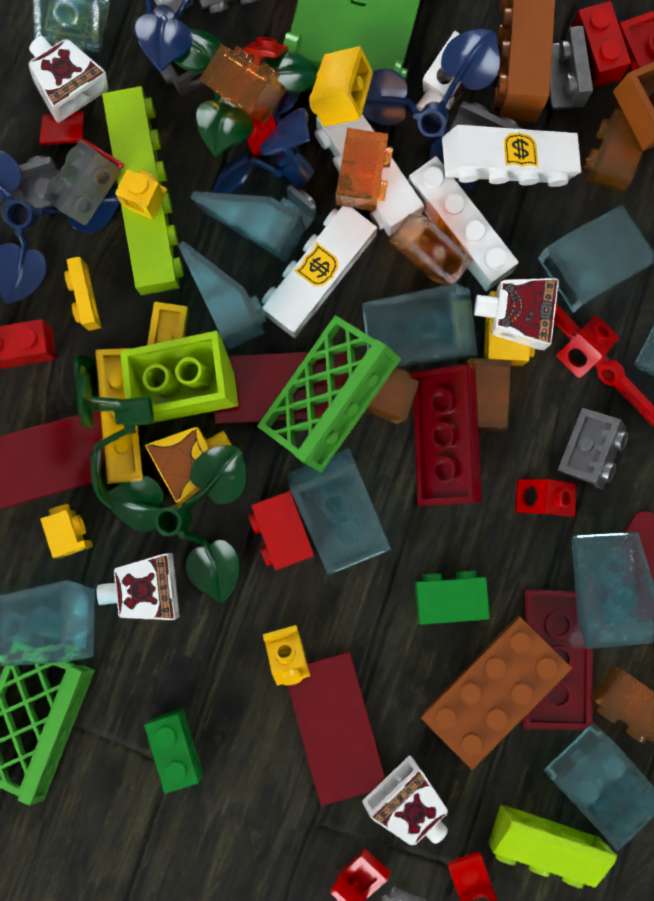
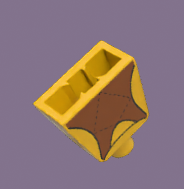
[145,427,232,504]

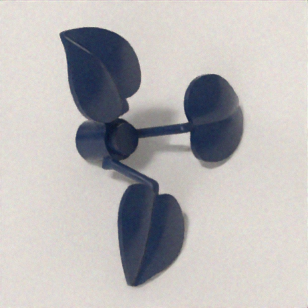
[135,0,193,72]
[362,28,500,190]
[212,91,315,206]
[0,151,120,303]

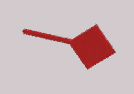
[39,112,124,169]

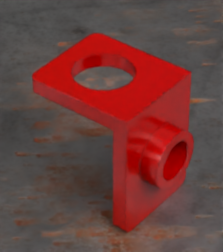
[244,37,288,84]
[557,315,619,378]
[515,479,577,517]
[447,852,498,901]

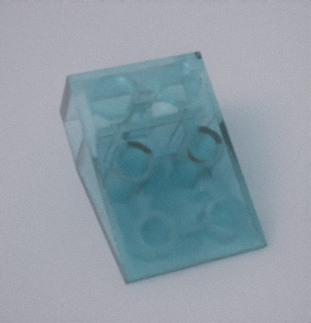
[543,723,654,851]

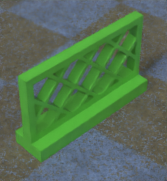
[257,315,401,473]
[0,640,95,806]

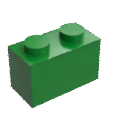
[414,570,490,625]
[144,708,203,794]

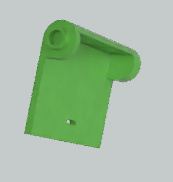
[283,0,420,80]

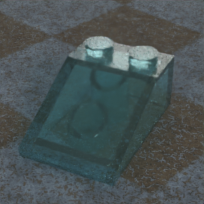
[191,191,307,262]
[538,205,654,313]
[178,241,267,350]
[362,283,478,367]
[287,448,391,575]
[572,532,654,649]
[0,580,95,666]

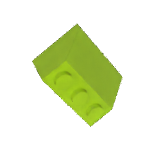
[120,331,239,423]
[488,804,617,888]

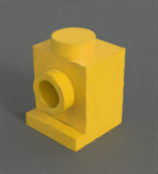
[115,169,167,220]
[40,504,93,558]
[263,625,310,686]

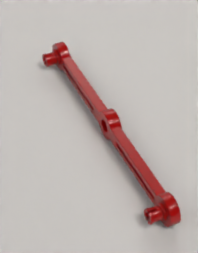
[554,303,654,427]

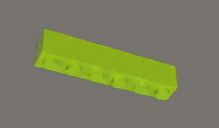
[102,86,184,295]

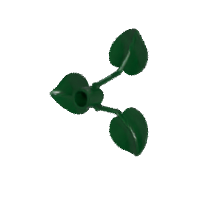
[174,29,318,157]
[74,355,154,509]
[108,445,247,603]

